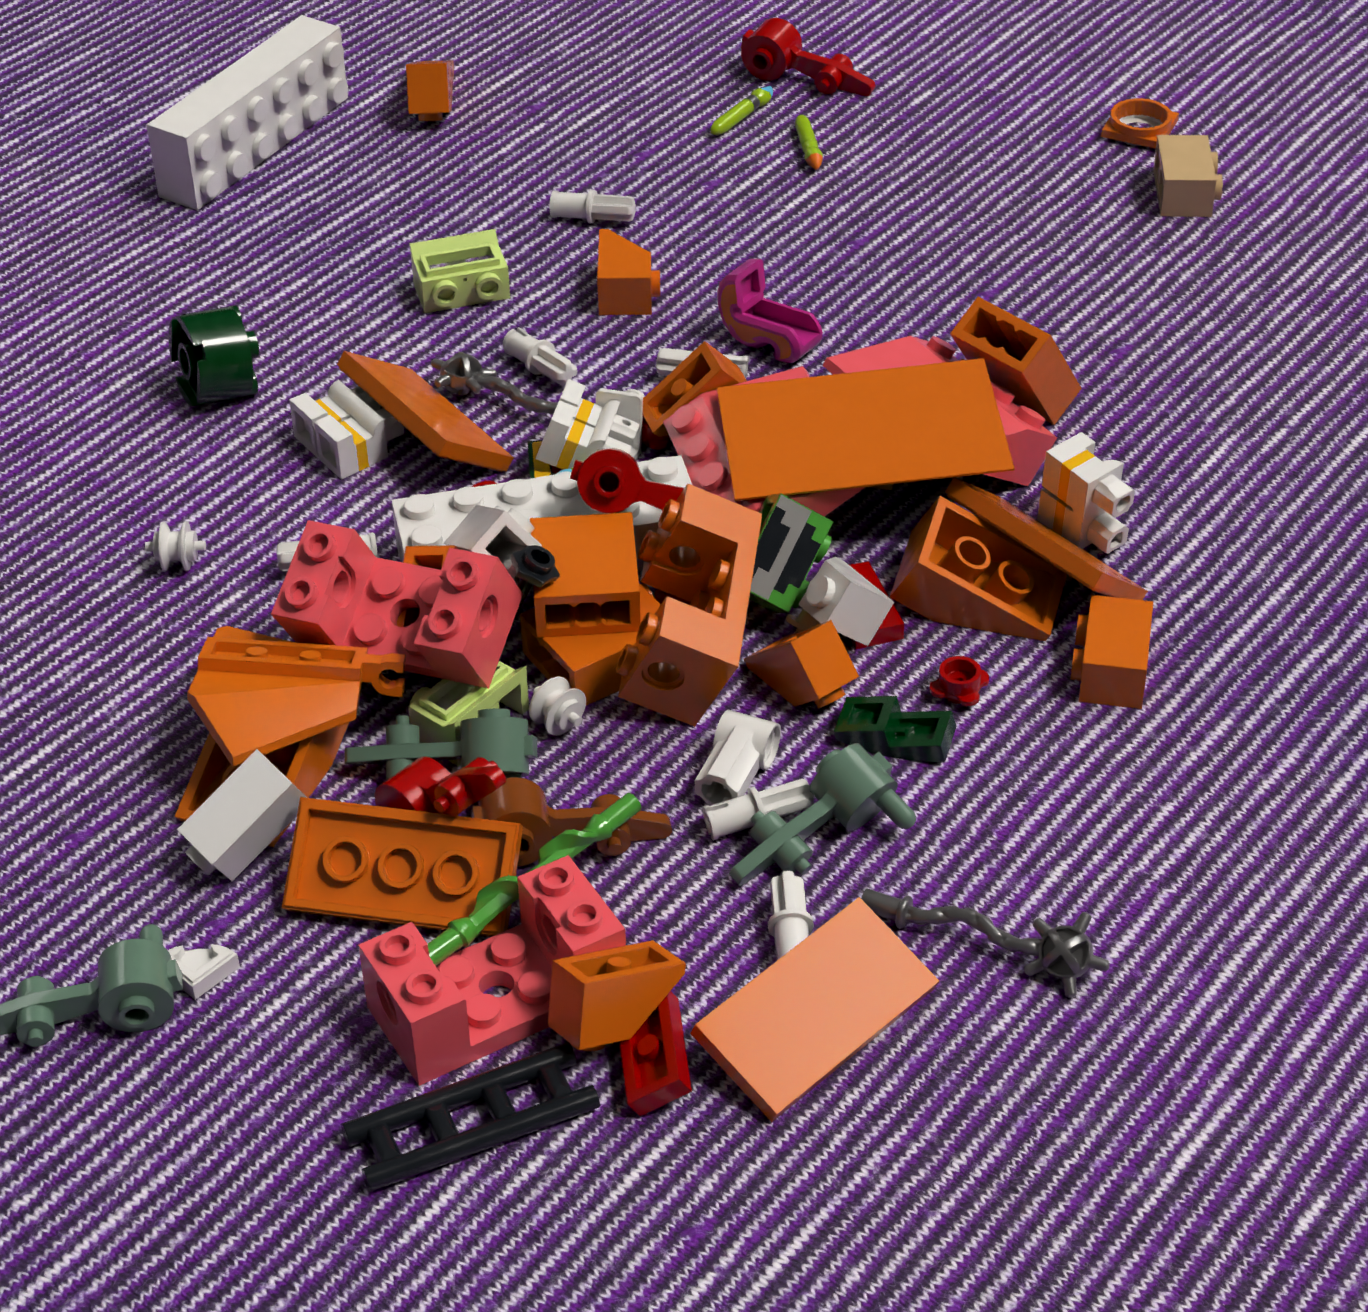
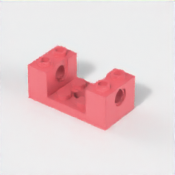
[271,520,523,689]
[358,855,626,1086]

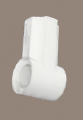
[695,710,781,806]

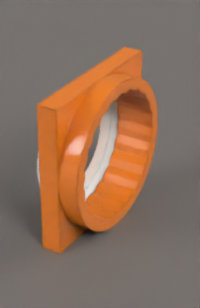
[1101,98,1179,149]

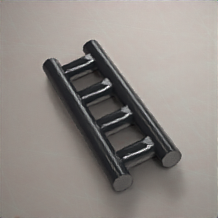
[341,1042,600,1192]

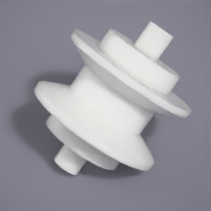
[145,521,206,571]
[529,676,586,736]

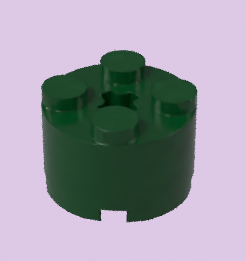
[168,306,259,406]

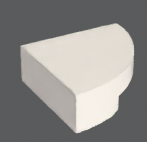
[168,944,240,1000]

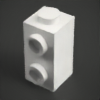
[444,505,542,579]
[177,749,307,882]

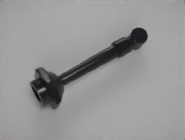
[510,545,560,619]

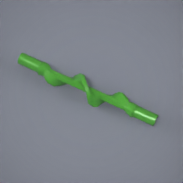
[428,793,642,966]

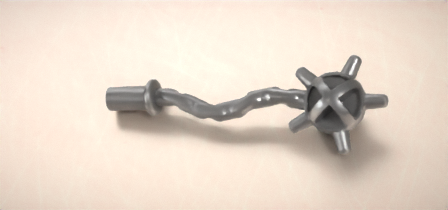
[431,352,558,415]
[861,888,1110,998]

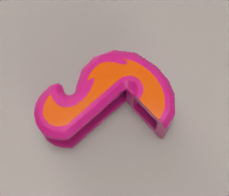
[717,259,823,363]

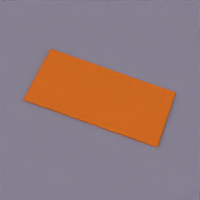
[717,358,1015,501]

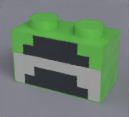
[749,493,833,613]

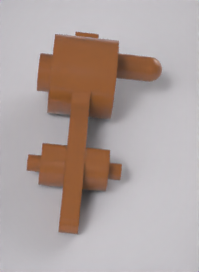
[471,777,672,867]

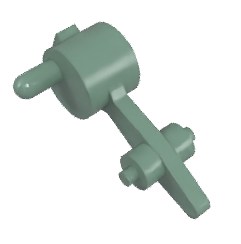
[345,708,538,780]
[729,743,916,886]
[0,924,183,1047]

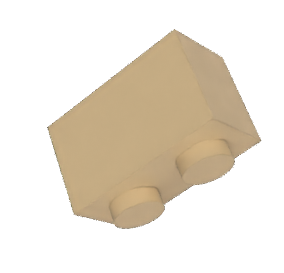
[1153,135,1223,217]

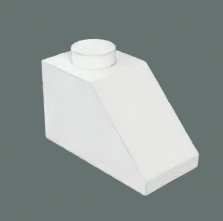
[799,557,894,646]

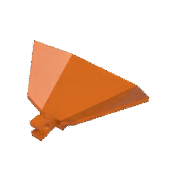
[187,626,406,767]

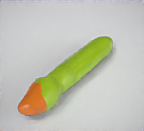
[795,114,823,170]

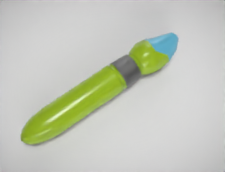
[710,86,773,135]

